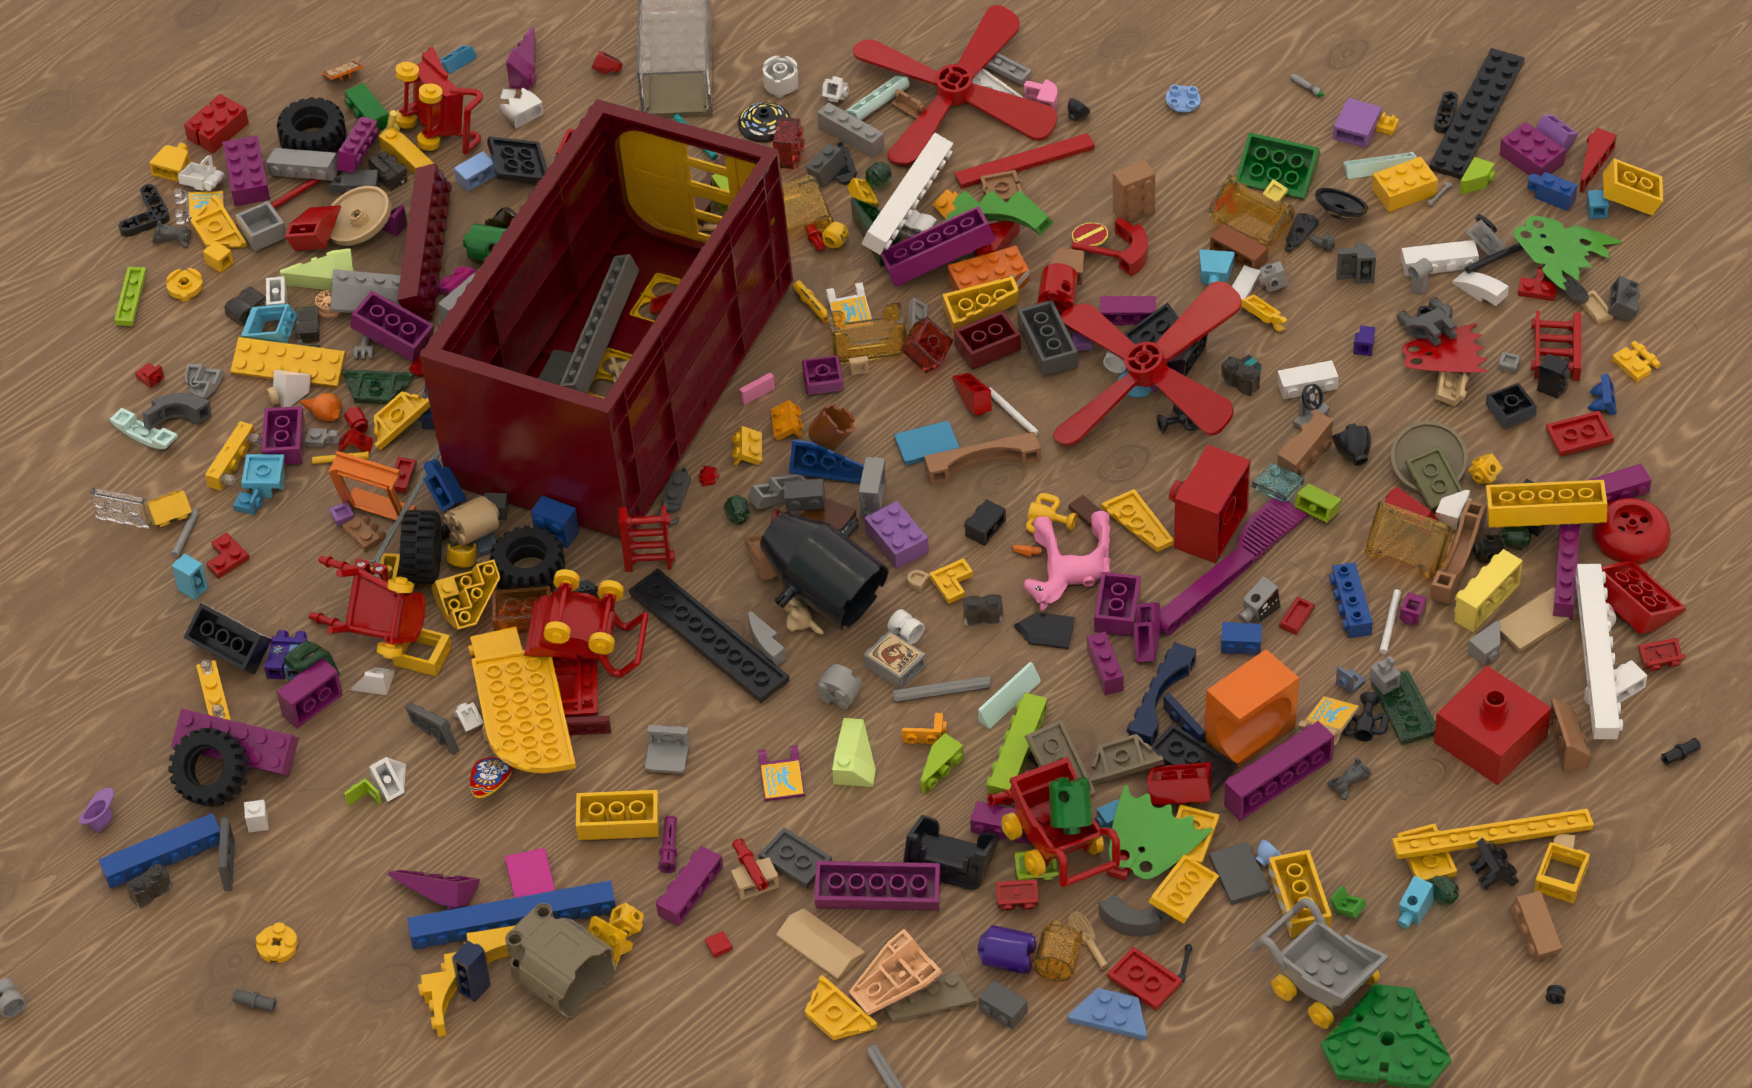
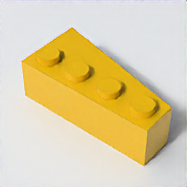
[942,276,1019,336]

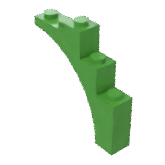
[943,190,1053,236]

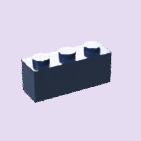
[452,940,491,1002]

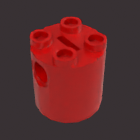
[1038,263,1078,317]

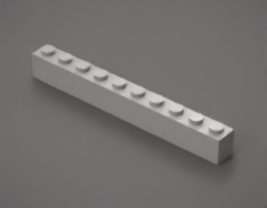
[560,254,639,393]

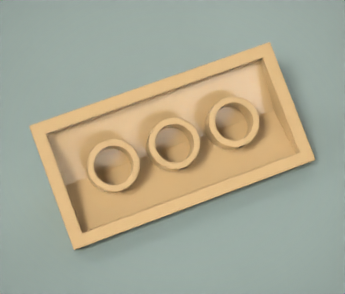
[776,908,866,981]

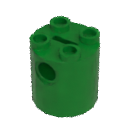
[463,224,507,261]
[1049,777,1092,834]

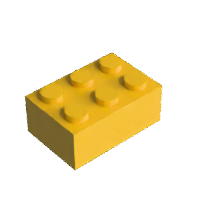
[1372,156,1438,212]
[1603,158,1663,216]

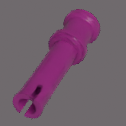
[658,815,677,873]

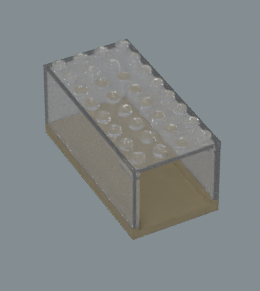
[637,0,713,118]

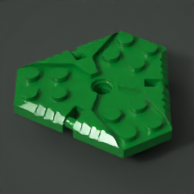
[1320,983,1452,1088]

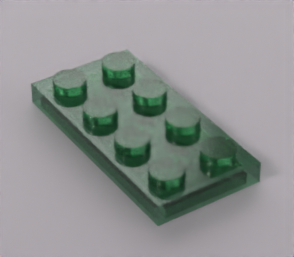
[1371,670,1436,746]

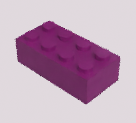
[222,135,270,206]
[350,291,434,362]

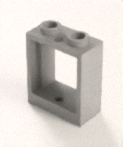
[859,457,886,517]

